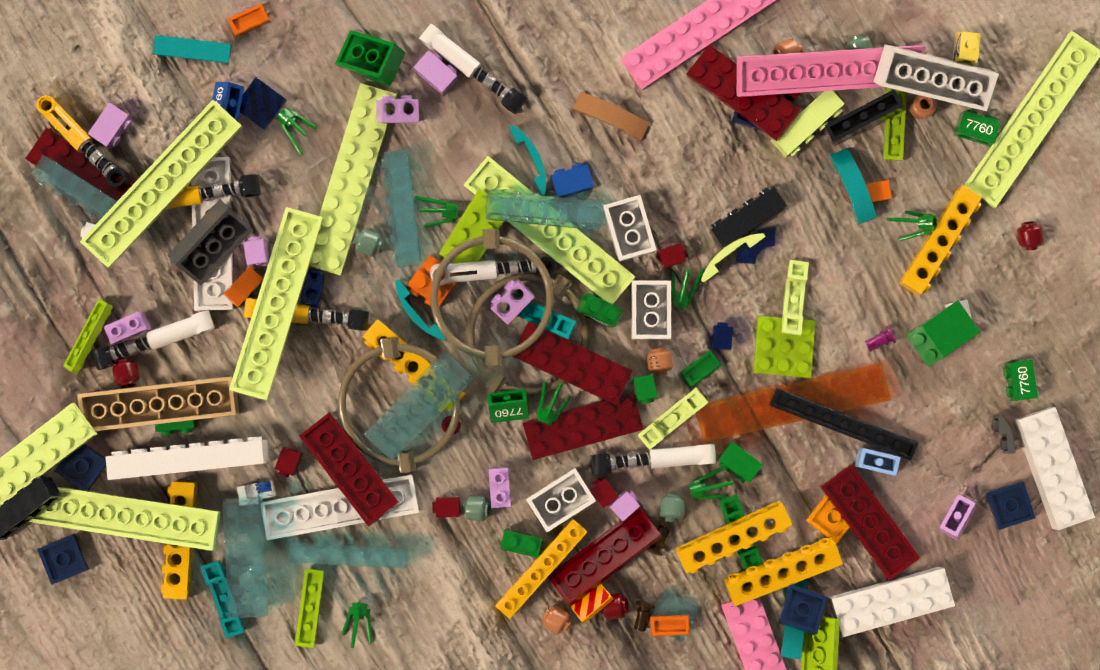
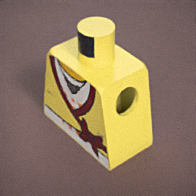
[952,32,981,66]

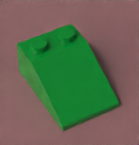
[335,30,406,87]
[906,300,981,367]

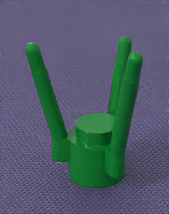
[277,107,317,156]
[414,196,457,228]
[887,210,937,241]
[671,268,705,309]
[536,381,570,426]
[689,467,734,501]
[342,602,372,648]

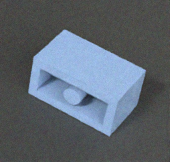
[855,448,901,476]

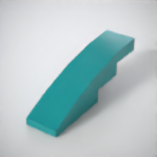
[781,579,809,660]

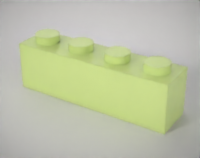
[771,90,845,158]

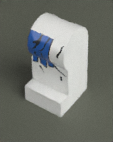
[237,481,276,504]

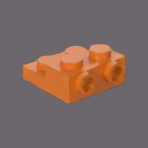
[407,255,457,308]

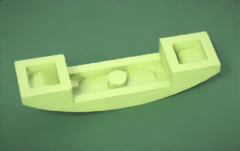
[701,233,766,283]
[782,260,809,336]
[638,388,708,450]

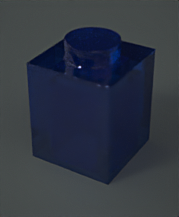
[710,322,733,351]

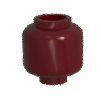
[1017,221,1044,250]
[112,358,140,388]
[600,593,629,620]

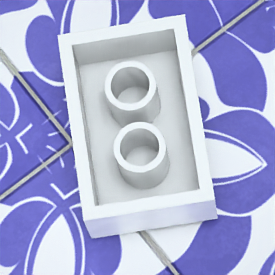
[603,195,656,263]
[631,281,671,340]
[526,468,596,532]

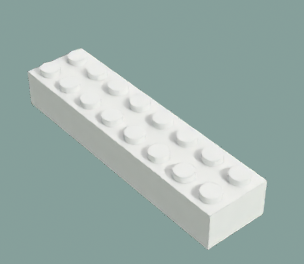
[106,436,270,480]

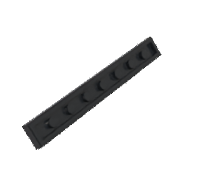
[769,387,918,460]

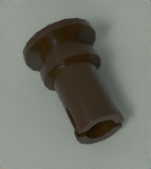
[647,525,671,556]
[634,601,655,632]

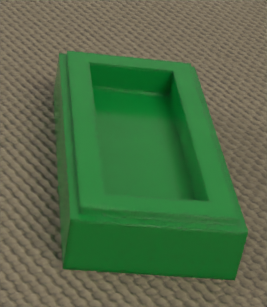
[680,349,722,387]

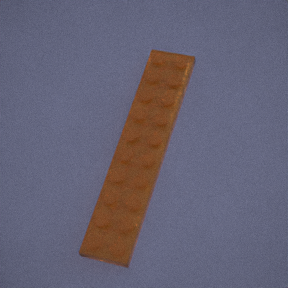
[696,363,891,443]

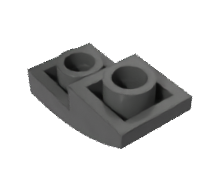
[991,415,1016,454]

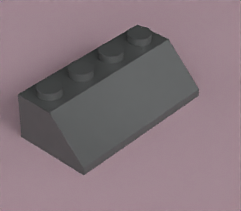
[167,199,253,285]

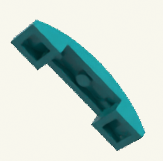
[509,125,546,198]
[829,148,877,224]
[395,279,447,341]
[505,293,577,340]
[200,560,245,639]

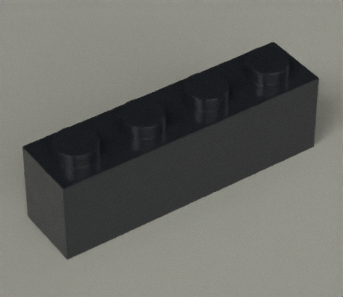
[825,89,904,146]
[709,187,787,250]
[0,476,62,540]

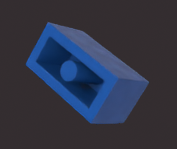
[212,82,244,122]
[551,163,594,200]

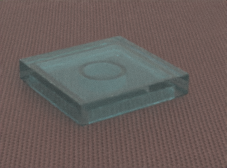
[647,590,699,642]

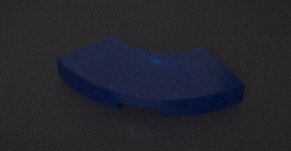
[735,227,776,264]

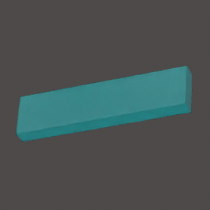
[153,35,232,64]

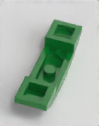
[719,494,763,571]

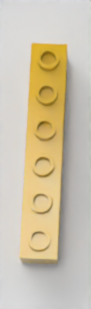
[898,185,982,296]
[362,319,466,412]
[161,481,198,600]
[675,500,792,574]
[495,518,587,619]
[724,537,843,606]

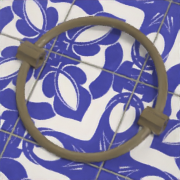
[430,229,554,366]
[467,273,589,396]
[338,337,460,473]

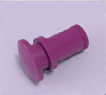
[865,326,896,352]

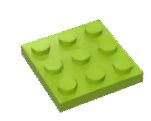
[753,316,816,378]

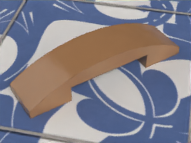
[573,92,649,141]

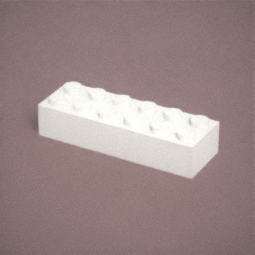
[874,44,999,111]
[1013,407,1095,530]
[829,567,955,637]

